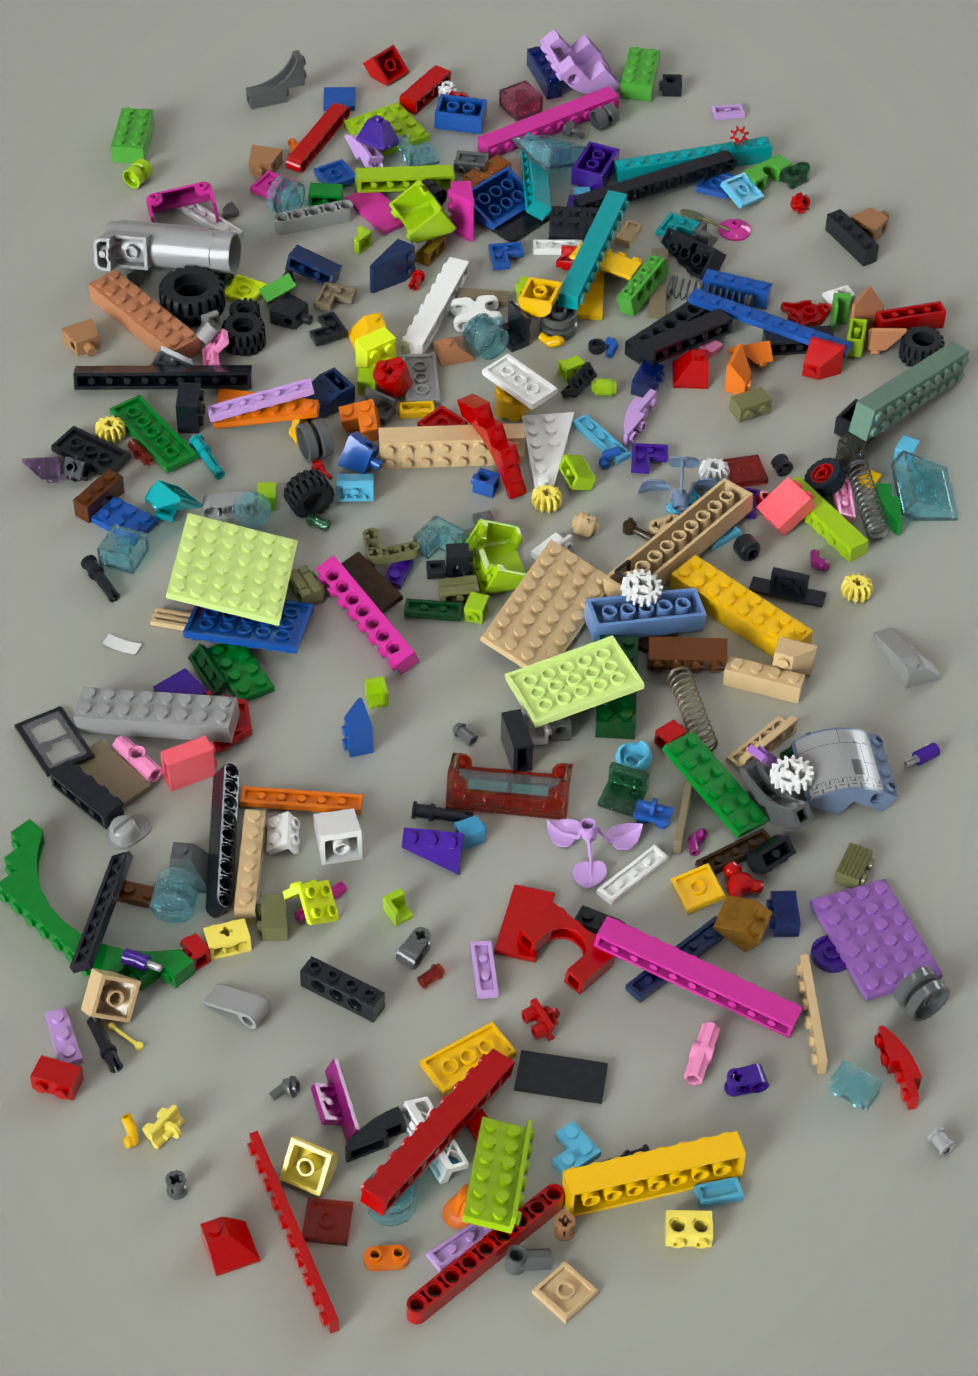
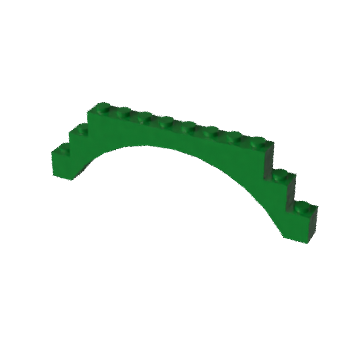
[0,819,195,991]

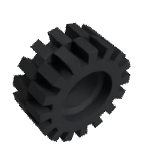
[229,298,261,317]

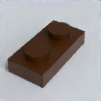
[117,880,163,910]

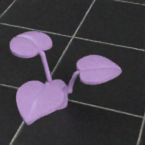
[547,818,643,888]

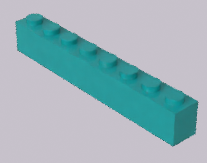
[519,132,552,221]

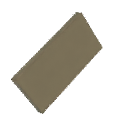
[78,740,152,808]

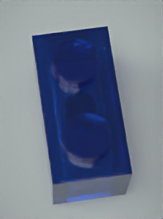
[631,360,665,398]
[766,890,801,937]

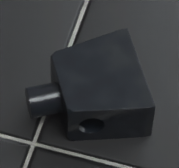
[270,292,313,330]

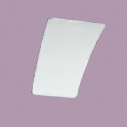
[103,634,142,654]

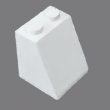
[313,809,363,865]

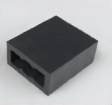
[501,709,533,774]

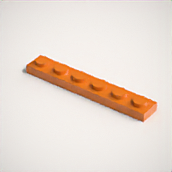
[240,786,364,815]

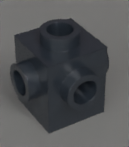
[61,454,93,482]

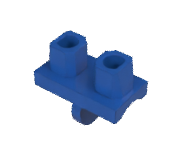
[633,798,674,829]

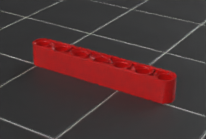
[286,103,350,173]

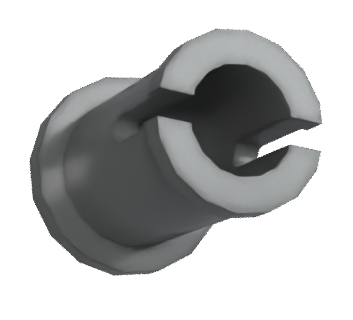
[452,722,478,746]

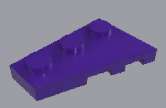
[401,827,465,875]

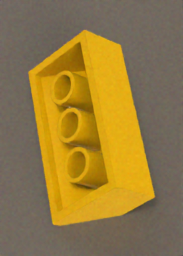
[570,242,643,281]

